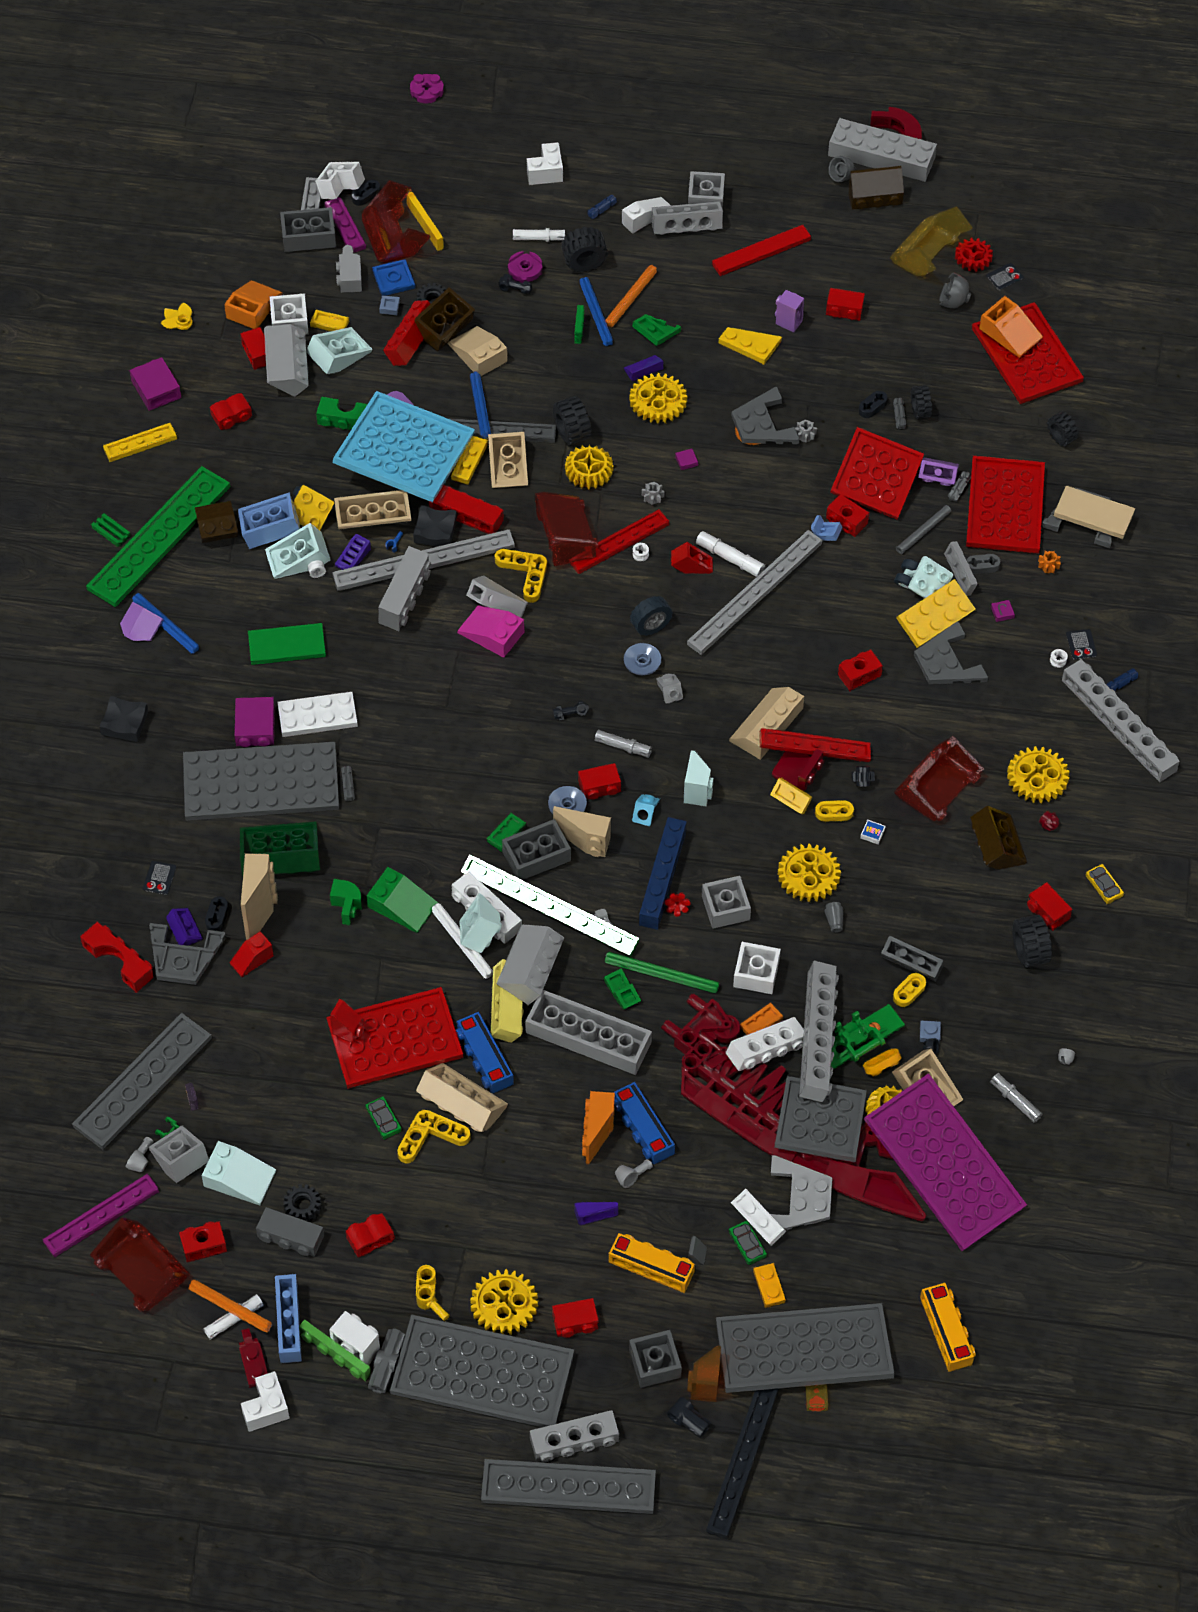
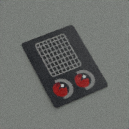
[986,263,1024,290]
[1066,629,1097,659]
[143,861,177,894]

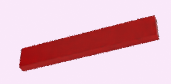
[712,225,811,276]
[569,509,669,574]
[759,728,871,762]

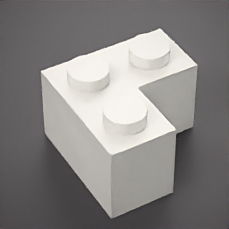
[527,142,563,185]
[315,162,365,200]
[241,1371,289,1432]

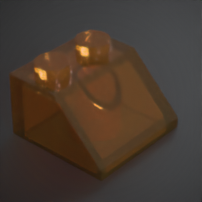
[687,1346,721,1402]

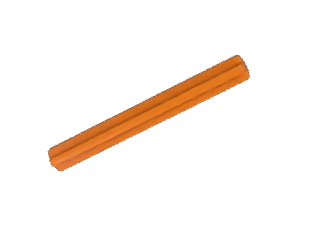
[605,265,657,327]
[189,1280,272,1332]

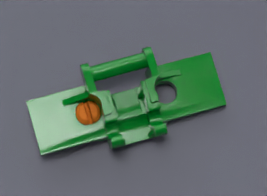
[830,1004,905,1069]

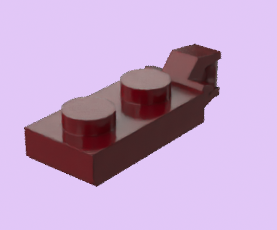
[239,1328,268,1388]

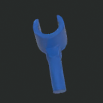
[385,531,403,552]

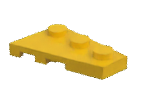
[718,327,782,364]

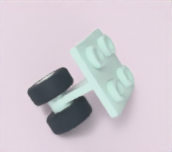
[894,556,953,598]

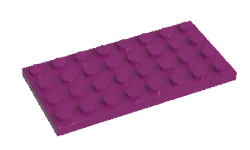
[864,1073,1027,1251]

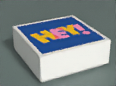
[861,820,886,845]

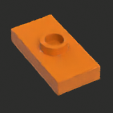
[740,1003,783,1035]

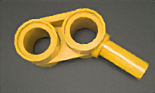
[416,1265,450,1321]

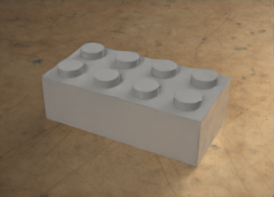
[379,546,431,631]

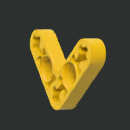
[495,549,547,603]
[397,1110,470,1163]

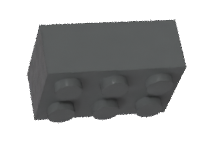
[280,207,336,252]
[502,819,571,880]

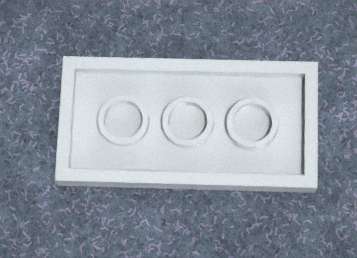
[278,692,358,737]

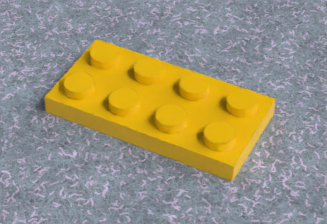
[896,579,975,648]

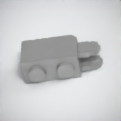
[336,244,362,293]

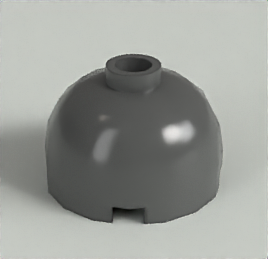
[939,273,971,309]

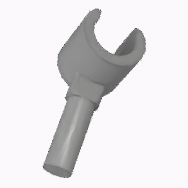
[594,909,613,925]

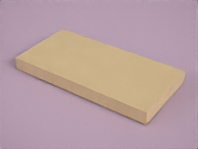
[1054,486,1135,539]

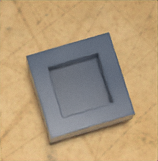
[379,295,400,315]
[920,1021,941,1043]

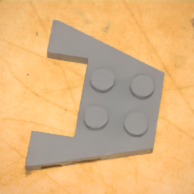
[770,1155,832,1231]

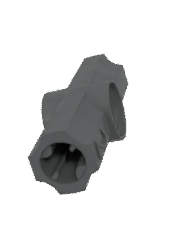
[368,1329,405,1394]

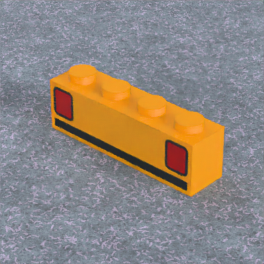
[609,1233,695,1293]
[920,1283,976,1372]

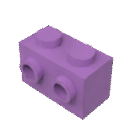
[775,290,804,332]
[919,458,959,486]

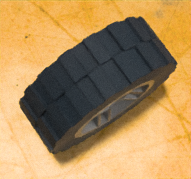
[630,596,673,636]

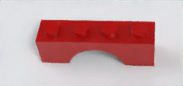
[80,922,154,993]

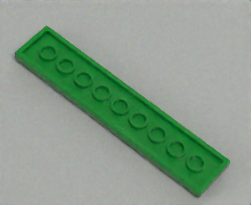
[86,466,231,607]

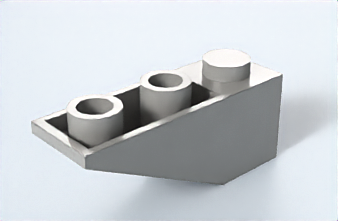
[466,576,528,618]

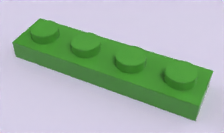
[299,1319,371,1381]

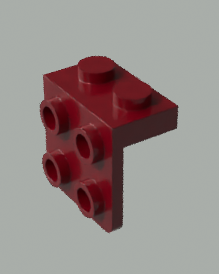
[772,748,824,791]

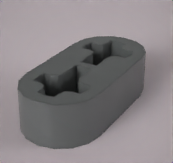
[966,554,1000,574]

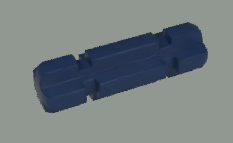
[587,195,617,219]
[1106,668,1139,691]

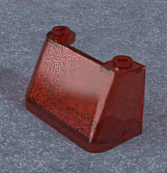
[535,492,599,566]
[894,736,984,821]
[90,1217,190,1311]

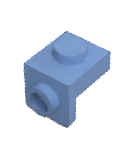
[811,515,843,541]

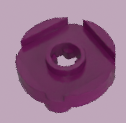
[410,74,444,103]
[508,251,542,283]

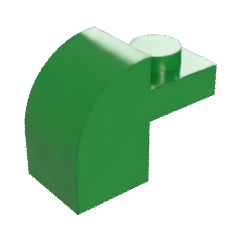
[330,879,362,925]

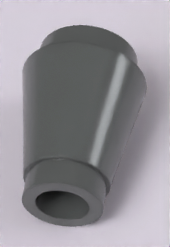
[824,902,844,933]

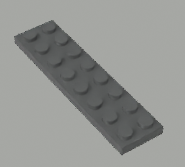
[72,1013,212,1150]
[481,1459,656,1514]

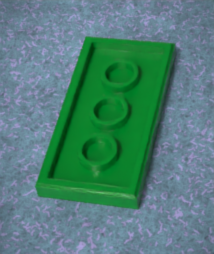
[248,623,326,665]

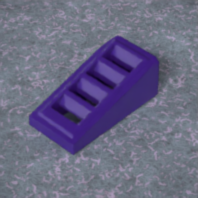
[335,534,371,570]
[575,1202,618,1225]

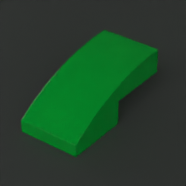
[603,968,641,1010]

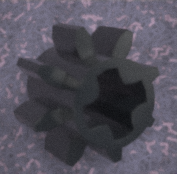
[852,766,875,786]

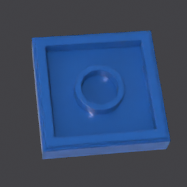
[372,259,415,296]

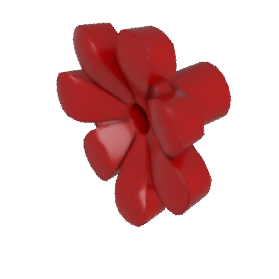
[664,892,690,917]

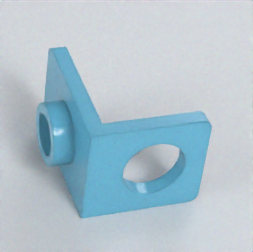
[632,794,660,826]

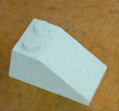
[306,327,373,374]
[265,523,330,579]
[202,1141,276,1206]

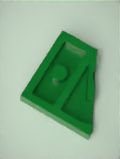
[632,314,681,346]

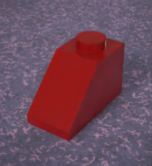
[671,542,713,574]
[230,931,273,977]
[330,999,364,1043]

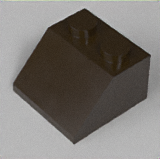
[195,501,238,543]

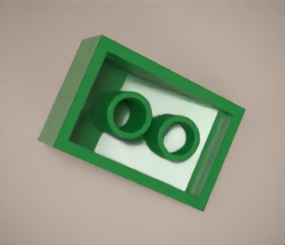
[367,867,438,933]

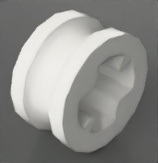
[633,543,649,561]
[308,560,326,578]
[1050,649,1068,668]

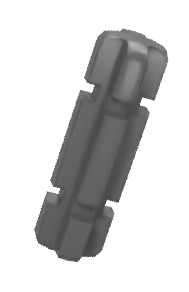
[893,398,906,429]
[948,471,971,501]
[341,766,355,801]

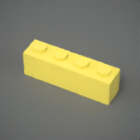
[491,959,524,1043]

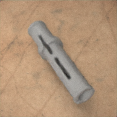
[595,730,652,758]
[990,1073,1043,1123]

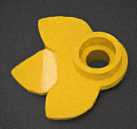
[161,303,193,330]

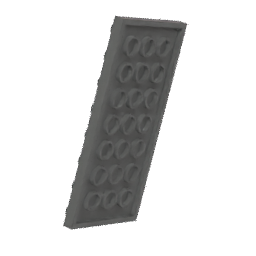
[183,742,339,821]
[716,1303,894,1393]
[390,1315,574,1427]

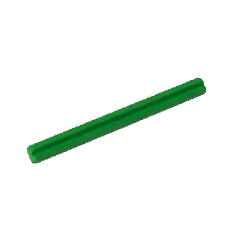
[605,952,719,993]

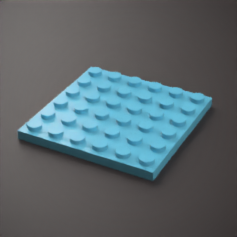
[333,391,475,502]

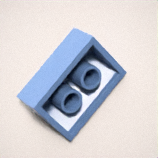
[238,492,300,549]

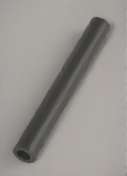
[896,505,952,554]

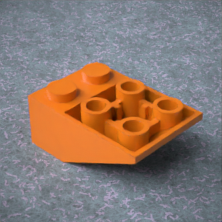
[224,280,282,329]
[980,296,1043,358]
[582,1091,615,1164]

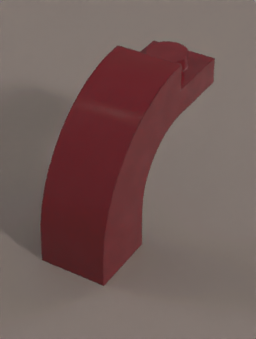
[870,107,922,140]

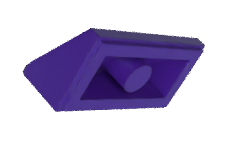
[624,355,664,381]
[166,908,203,946]

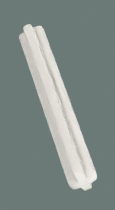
[432,903,493,979]

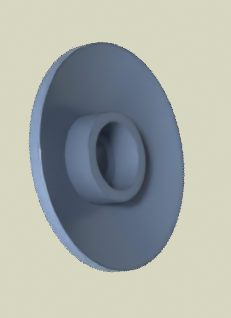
[624,643,661,675]
[548,786,587,814]

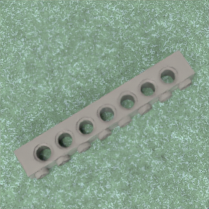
[1062,659,1180,782]
[799,961,839,1102]

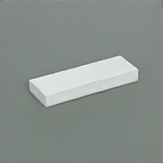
[731,1189,786,1246]

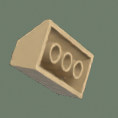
[334,490,411,529]
[729,687,804,760]
[416,1063,508,1132]

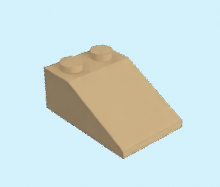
[448,326,507,377]
[488,432,528,488]
[553,806,611,857]
[892,1049,963,1106]

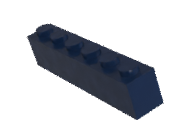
[639,817,687,930]

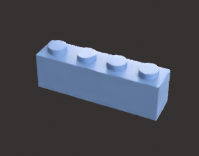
[275,1274,302,1363]

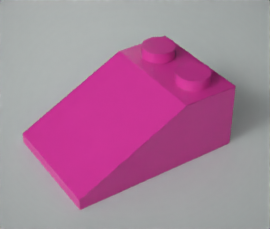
[457,606,524,658]

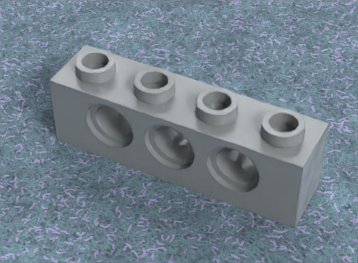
[652,202,723,235]
[530,1410,619,1462]

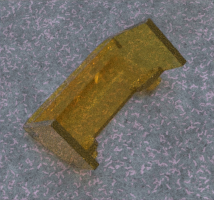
[890,206,973,277]

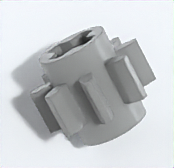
[795,420,817,443]
[642,482,664,505]

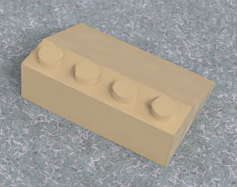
[241,854,278,940]

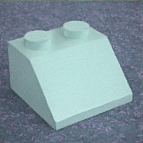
[684,751,714,806]
[459,893,502,953]

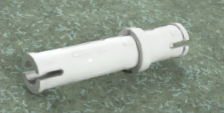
[513,228,565,242]
[203,1294,264,1340]

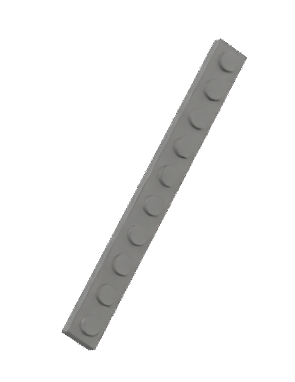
[333,530,515,591]
[687,530,822,655]

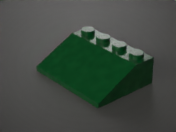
[240,821,320,877]

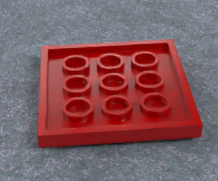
[830,427,924,520]

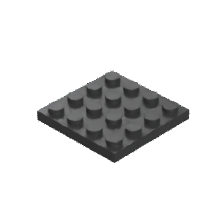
[774,1076,867,1162]

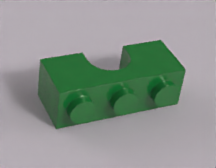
[316,397,368,430]

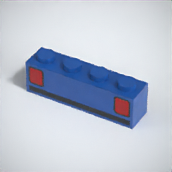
[456,1012,514,1094]
[614,1082,675,1165]

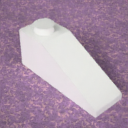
[622,197,671,234]

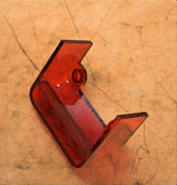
[362,180,430,263]

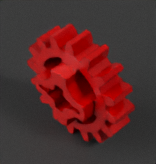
[955,238,993,272]

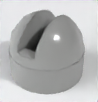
[1058,1048,1075,1065]

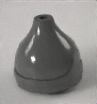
[829,156,856,182]

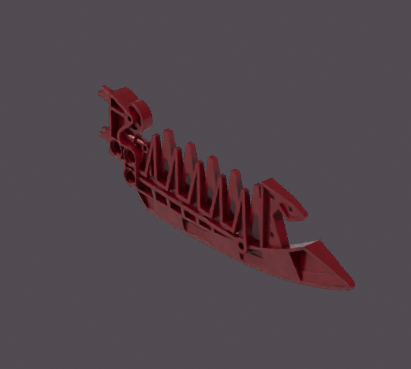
[661,994,926,1221]

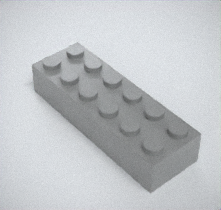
[828,118,937,182]
[525,990,652,1075]

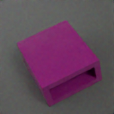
[130,357,181,411]
[235,697,275,747]

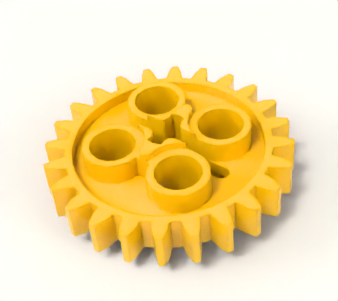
[629,373,687,423]
[1007,746,1069,803]
[778,844,841,902]
[470,1269,538,1335]

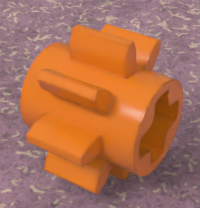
[1038,551,1061,573]

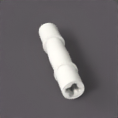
[696,531,765,577]

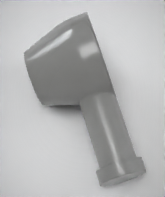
[126,1137,154,1172]
[615,1159,652,1188]

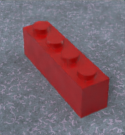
[383,300,430,366]
[429,485,504,534]

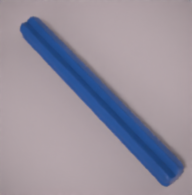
[580,277,613,346]
[470,371,491,439]
[132,593,199,654]

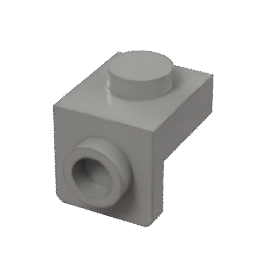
[656,674,683,703]

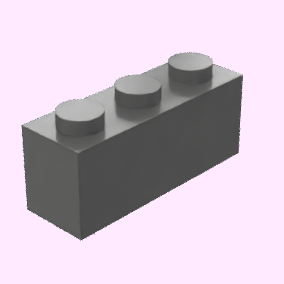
[881,935,944,982]
[256,1207,324,1257]

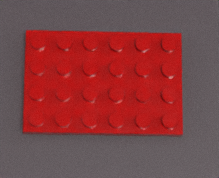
[972,302,1084,404]
[966,456,1045,553]
[326,987,463,1089]

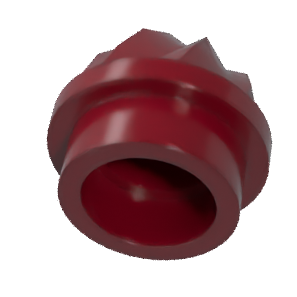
[1039,811,1059,831]

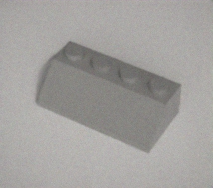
[264,324,308,397]
[496,924,564,1005]

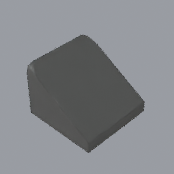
[688,1236,707,1266]

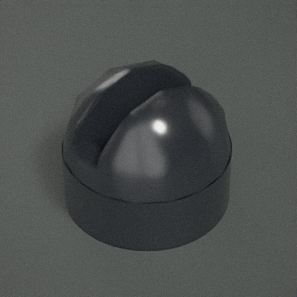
[923,1038,939,1054]

